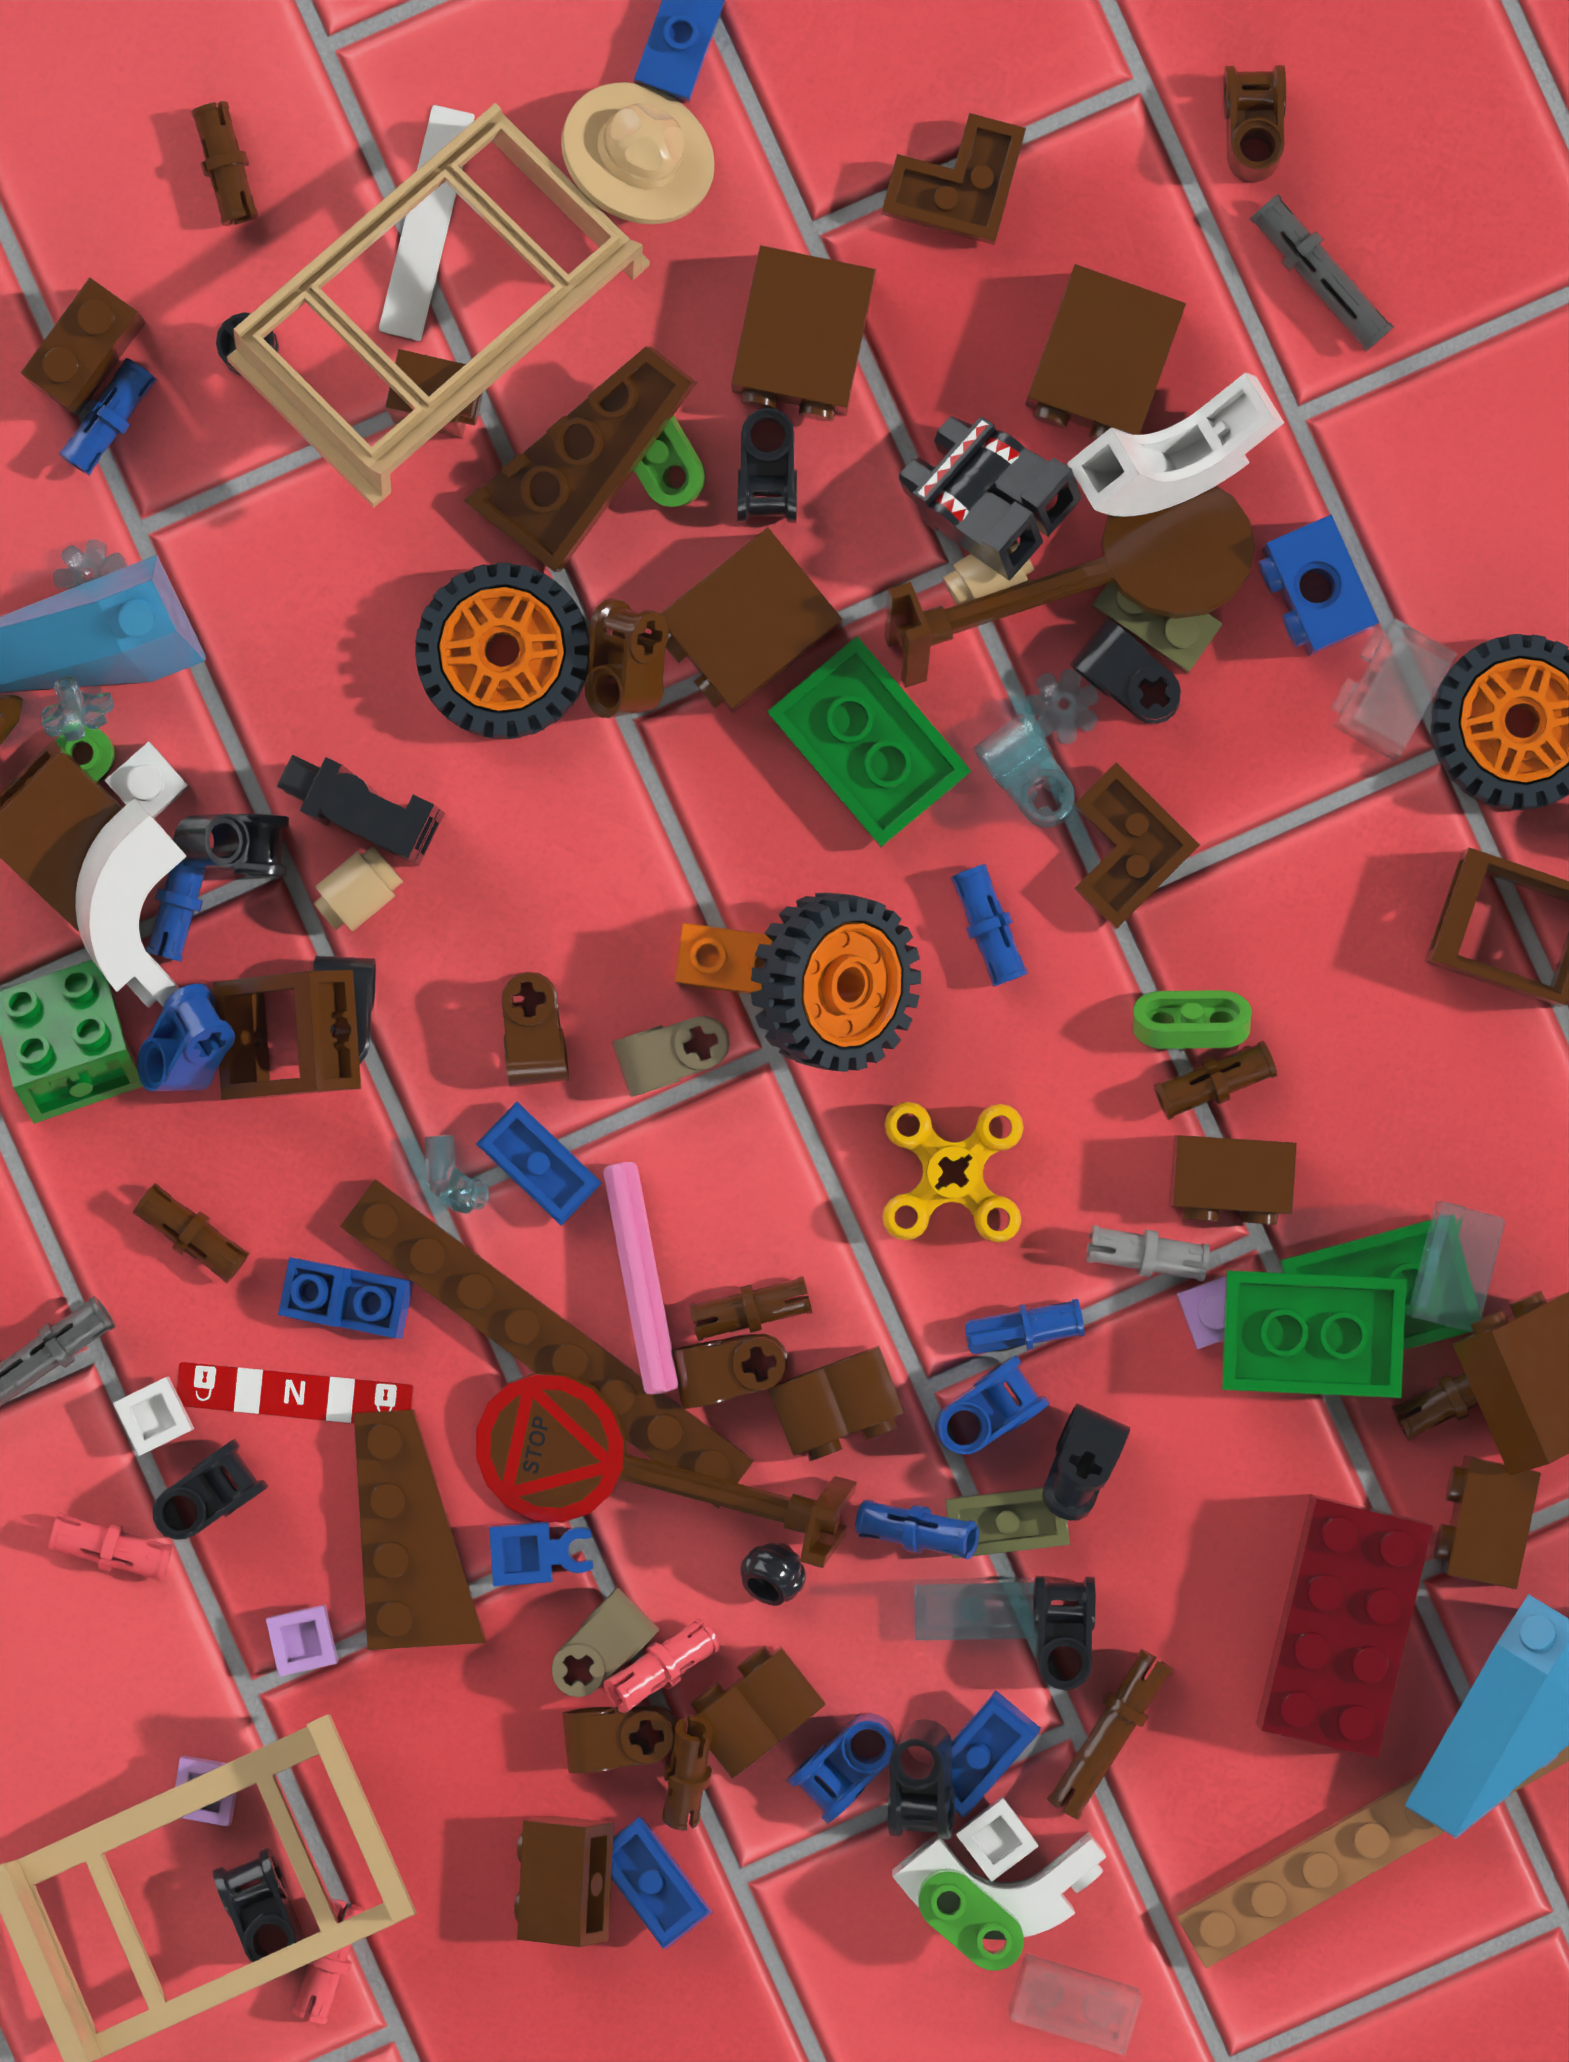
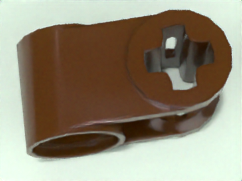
[1223,65,1286,183]
[585,598,669,718]
[502,972,569,1087]
[672,1334,788,1409]
[562,1705,677,1773]

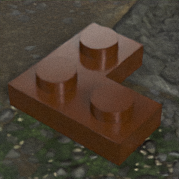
[881,113,1026,245]
[1074,762,1200,930]

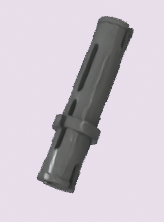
[1250,194,1394,352]
[0,1296,116,1406]

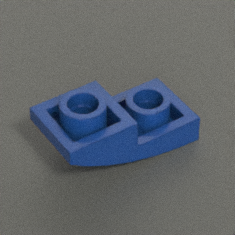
[278,1257,414,1339]

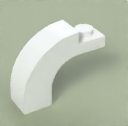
[1067,372,1284,517]
[75,798,187,1008]
[892,1832,1106,1940]

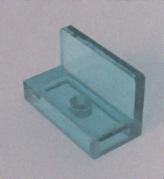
[1407,1201,1505,1332]
[914,1577,1034,1641]

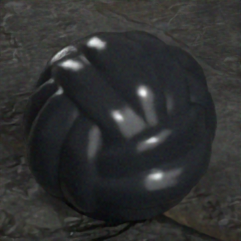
[740,1543,806,1606]

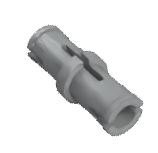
[1086,1225,1210,1281]

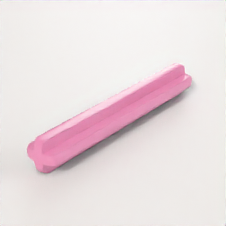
[603,1162,678,1394]

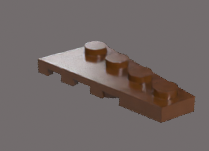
[464,346,697,572]
[354,1409,487,1650]

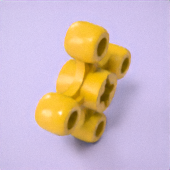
[882,1101,1024,1243]

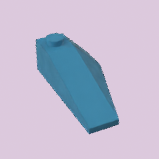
[0,555,206,692]
[1405,1594,1569,1839]

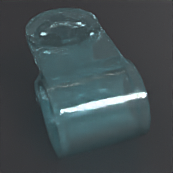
[973,713,1074,828]

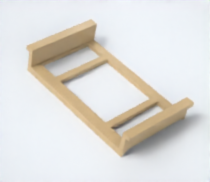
[227,103,650,508]
[0,1714,417,2062]

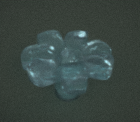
[53,539,128,589]
[1024,669,1099,745]
[41,676,114,742]

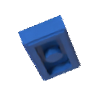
[634,0,726,103]
[476,1101,602,1226]
[933,1690,1041,1818]
[611,1817,713,1949]

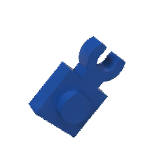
[489,1522,594,1586]

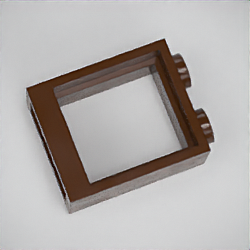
[1425,847,1569,1007]
[213,970,361,1100]

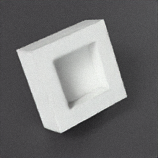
[105,741,190,818]
[113,1376,194,1456]
[955,1796,1039,1882]

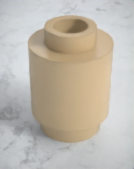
[942,540,1034,605]
[314,846,403,932]

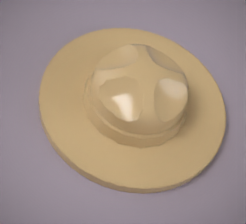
[561,82,714,224]

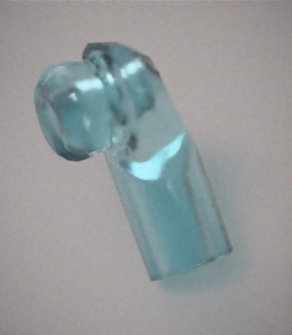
[425,1135,489,1214]

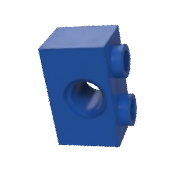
[1258,514,1380,656]

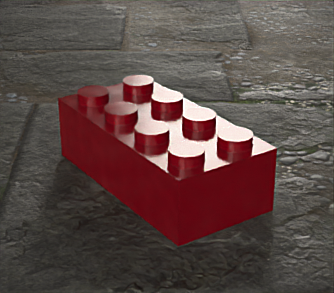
[1256,1494,1433,1759]

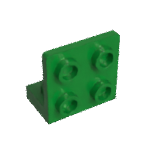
[0,959,143,1124]

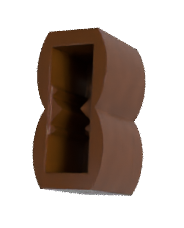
[768,1345,905,1461]
[690,1645,826,1779]

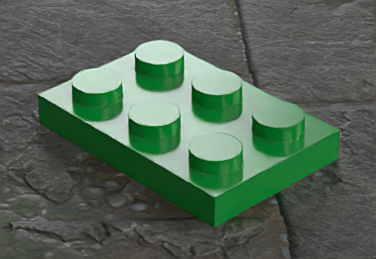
[767,636,971,848]
[1279,1214,1481,1350]
[1221,1270,1406,1398]

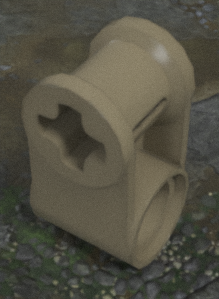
[612,1016,730,1098]
[552,1587,660,1697]

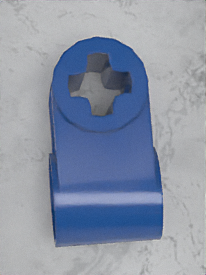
[137,983,235,1092]
[935,1354,1050,1454]
[786,1713,896,1824]

